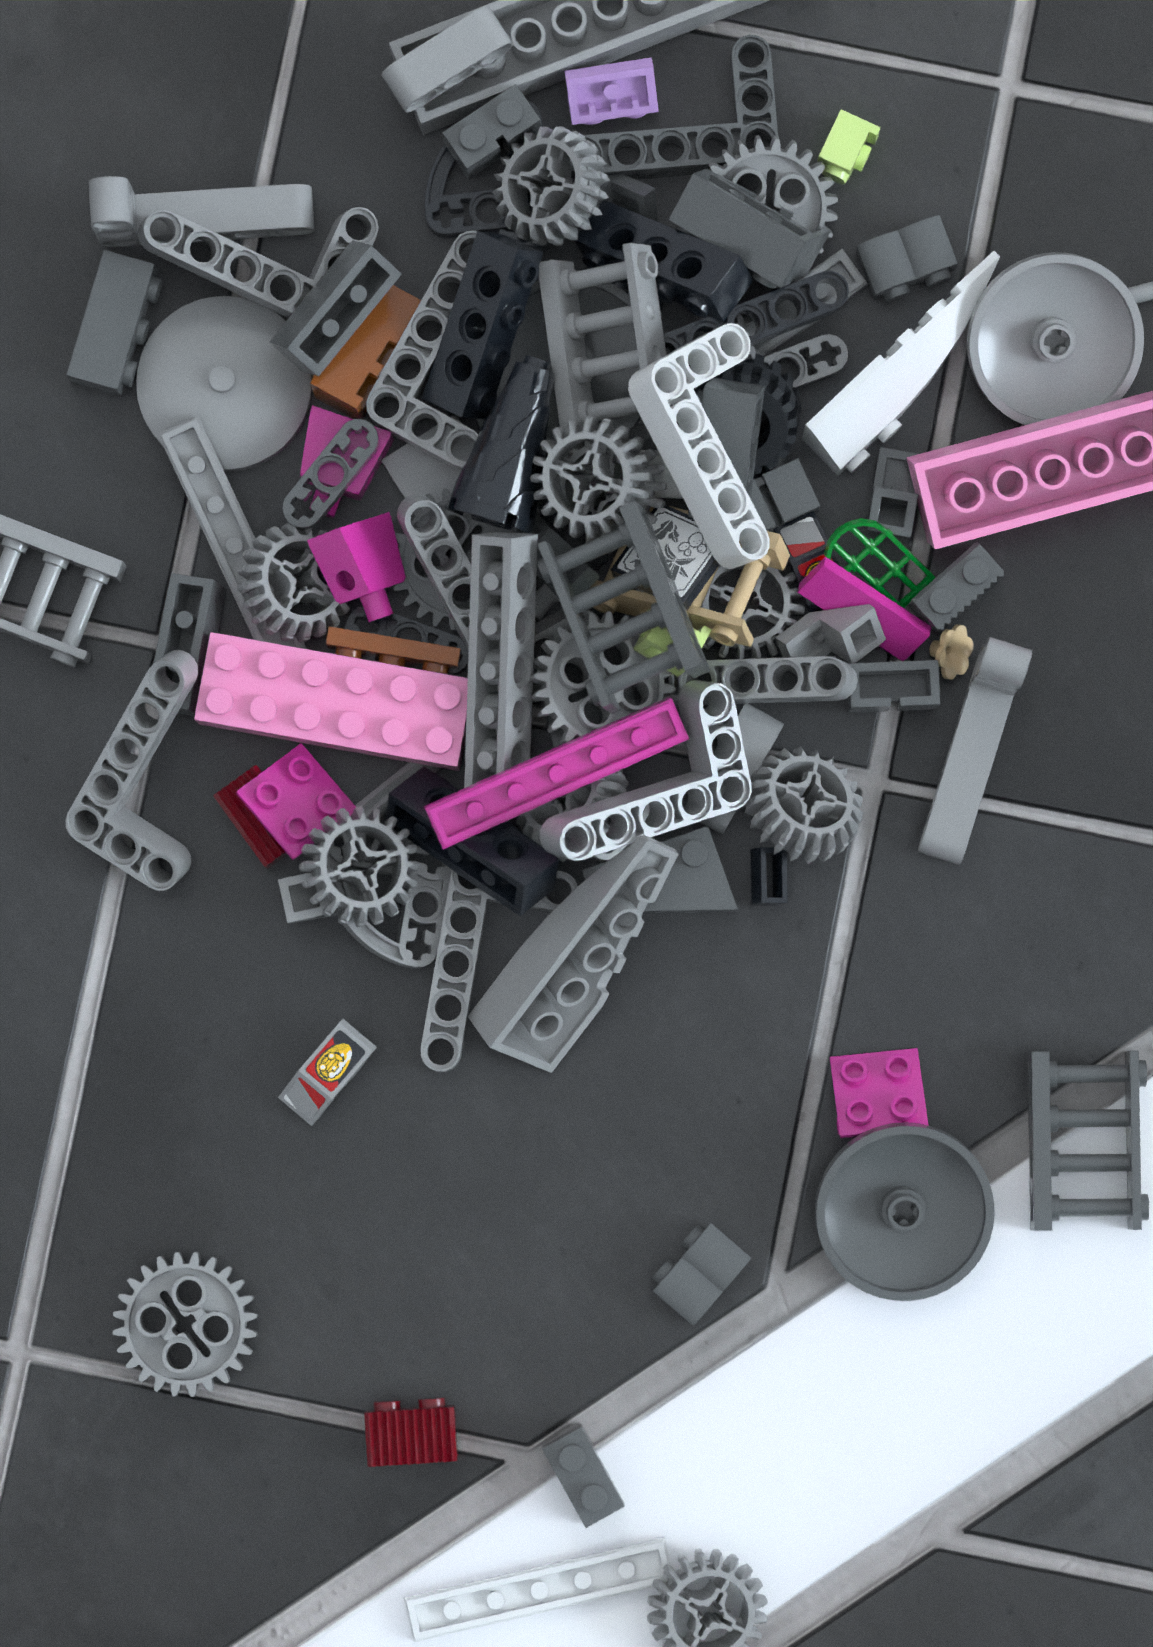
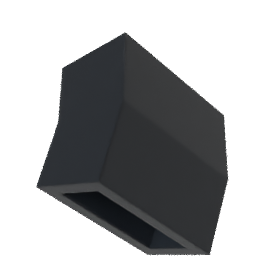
[750,847,788,906]

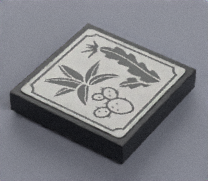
[610,504,720,611]

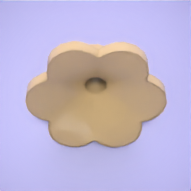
[930,624,973,680]

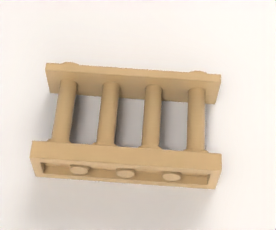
[588,506,790,647]

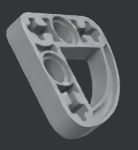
[326,832,452,969]

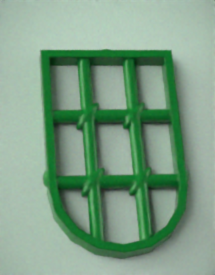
[824,518,936,608]

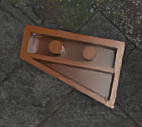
[310,285,421,420]

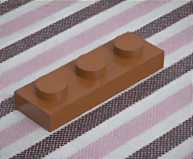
[326,626,462,674]

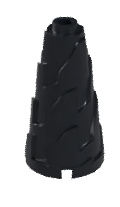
[446,355,555,534]

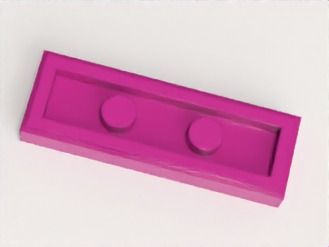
[797,557,931,661]

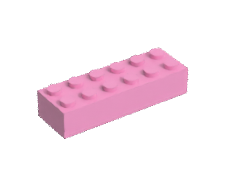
[906,391,1153,549]
[194,632,468,771]

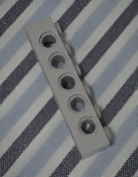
[464,531,538,788]

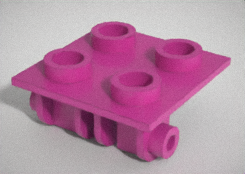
[236,743,356,860]
[830,1048,928,1138]

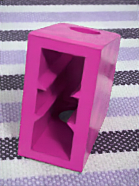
[300,405,393,518]
[307,512,406,622]

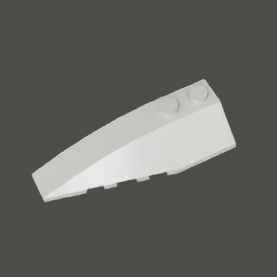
[802,251,1000,476]

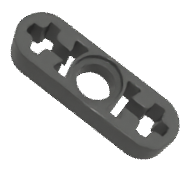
[283,419,379,530]

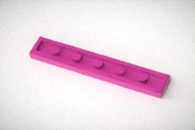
[424,696,689,849]

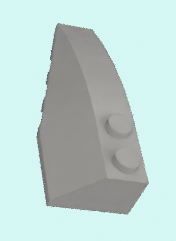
[468,835,678,1073]

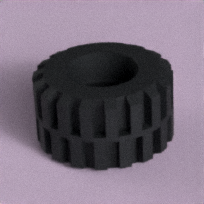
[694,354,801,474]

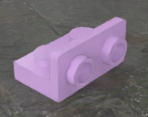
[564,58,659,125]

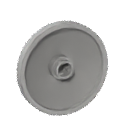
[967,252,1144,425]
[136,296,312,472]

